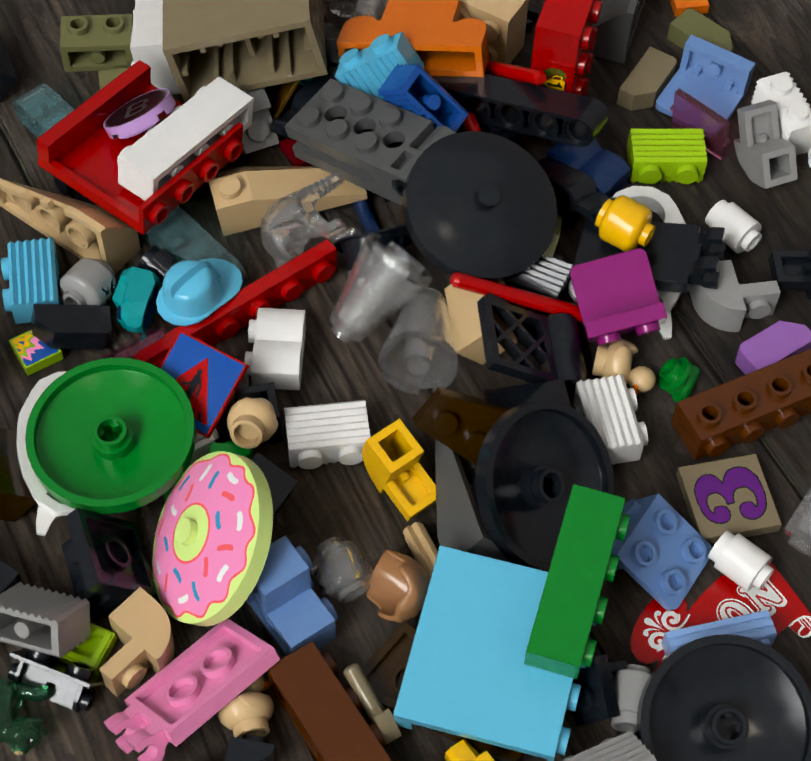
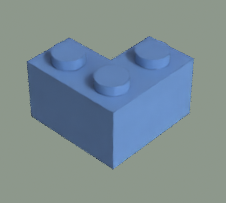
[246,535,338,656]

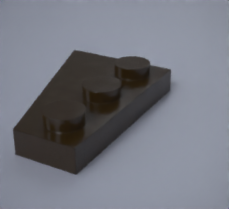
[412,387,513,466]

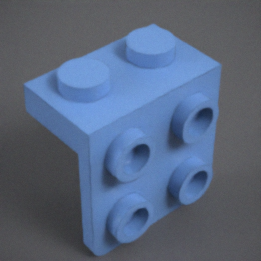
[655,34,756,136]
[611,493,712,610]

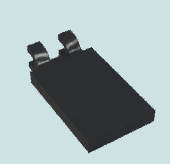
[574,217,726,293]

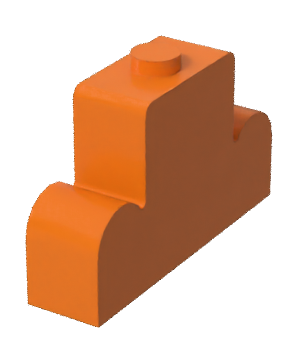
[336,0,489,77]

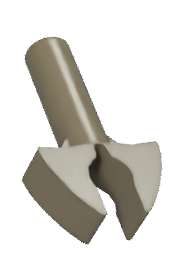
[343,663,402,745]

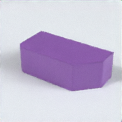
[735,321,811,375]

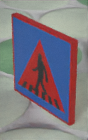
[159,330,249,438]

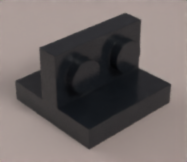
[61,508,158,621]

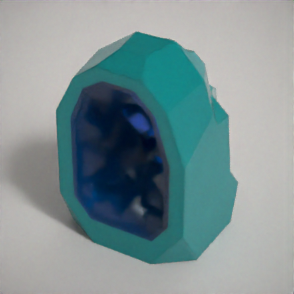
[112,267,162,333]

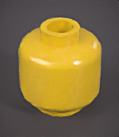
[595,195,656,252]

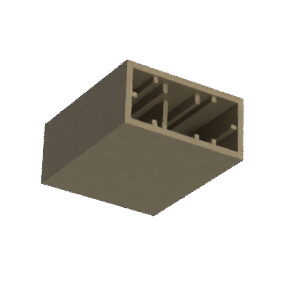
[163,0,328,103]

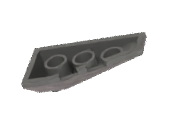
[435,439,516,564]

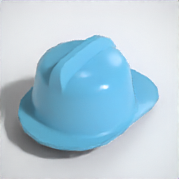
[156,258,243,326]

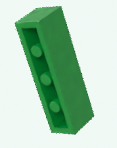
[524,484,630,679]

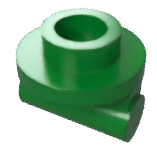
[658,357,700,403]

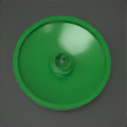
[25,357,196,514]

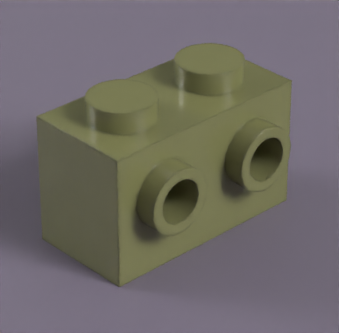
[59,14,133,72]

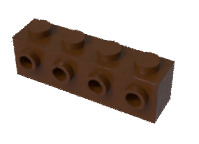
[671,349,811,461]

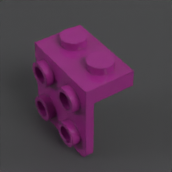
[570,248,667,346]

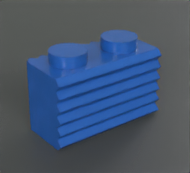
[378,63,468,132]

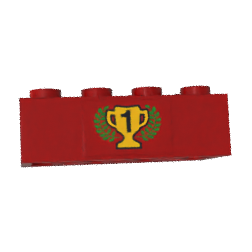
[529,0,603,96]

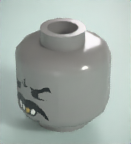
[58,258,117,306]

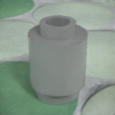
[611,664,651,735]

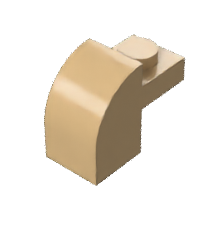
[100,587,175,697]

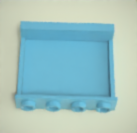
[393,545,596,761]

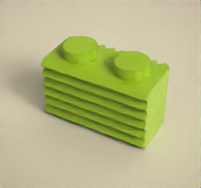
[626,128,708,184]

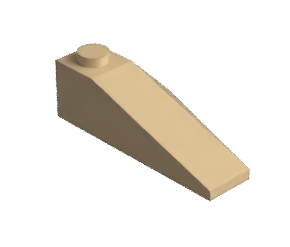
[209,166,368,236]
[0,178,141,274]

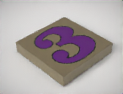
[676,454,782,544]

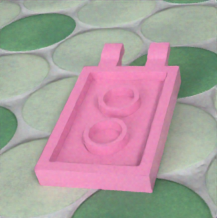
[104,619,280,761]

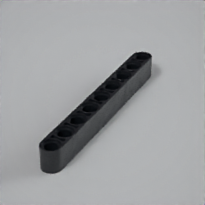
[325,40,609,147]

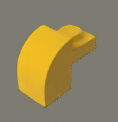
[362,418,436,522]

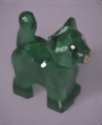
[0,679,51,755]

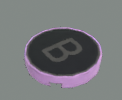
[103,88,176,140]

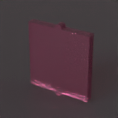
[670,88,731,160]
[95,328,165,360]

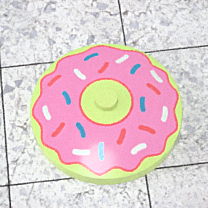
[152,451,273,626]

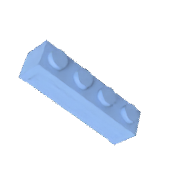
[661,610,777,656]

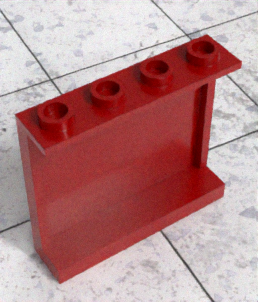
[37,60,244,235]

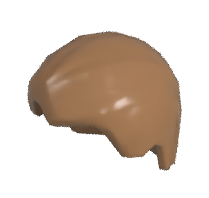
[366,549,430,623]

